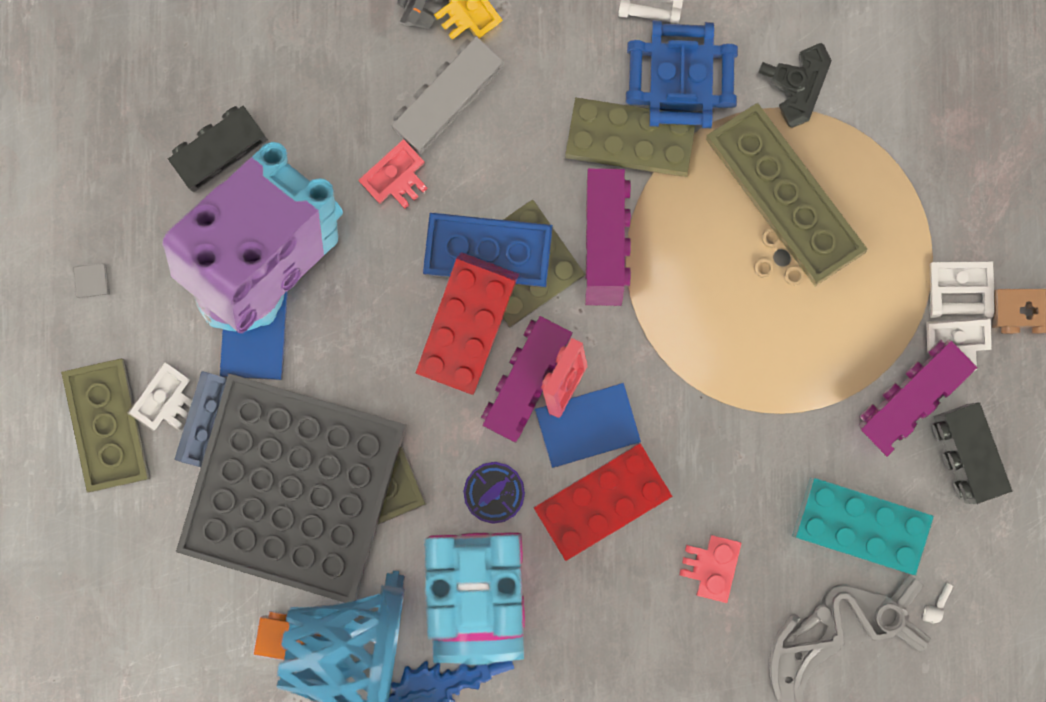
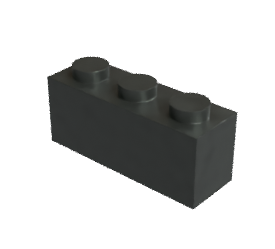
[168,105,268,193]

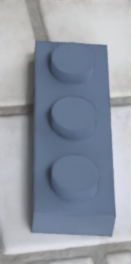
[174,371,227,467]

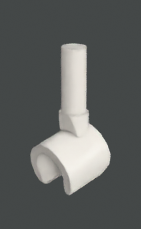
[922,583,953,624]

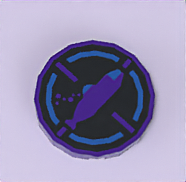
[463,462,525,524]

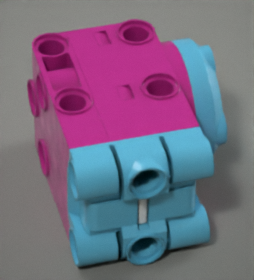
[424,532,525,665]

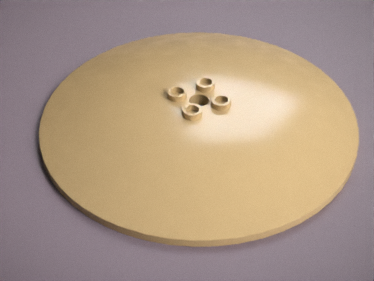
[625,107,933,414]

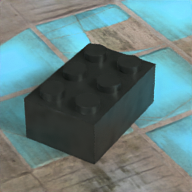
[932,402,1013,504]

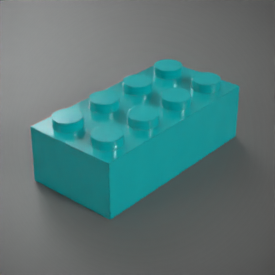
[792,478,934,576]

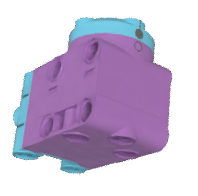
[163,142,343,333]

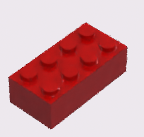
[415,252,519,395]
[533,443,673,561]

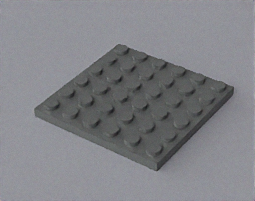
[176,374,407,603]

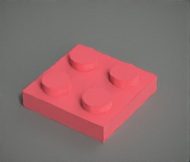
[542,338,588,418]

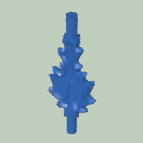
[388,661,515,702]

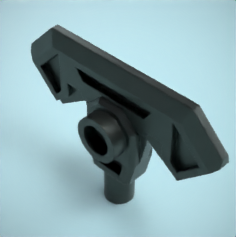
[758,43,832,128]

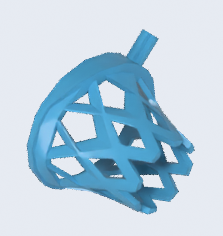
[277,570,405,702]

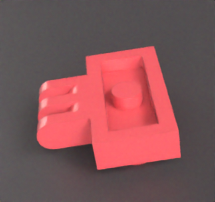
[358,139,428,209]
[679,535,741,603]

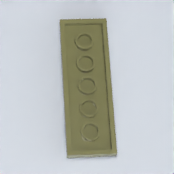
[706,102,868,286]

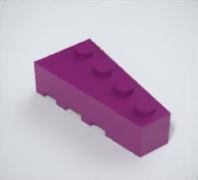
[585,168,631,306]
[481,316,573,443]
[859,339,978,457]

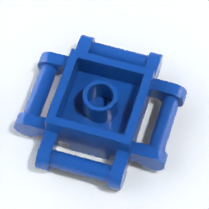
[625,20,738,129]

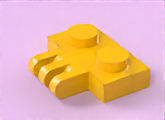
[434,0,503,39]

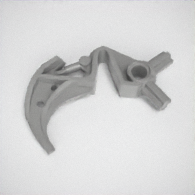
[769,574,931,702]

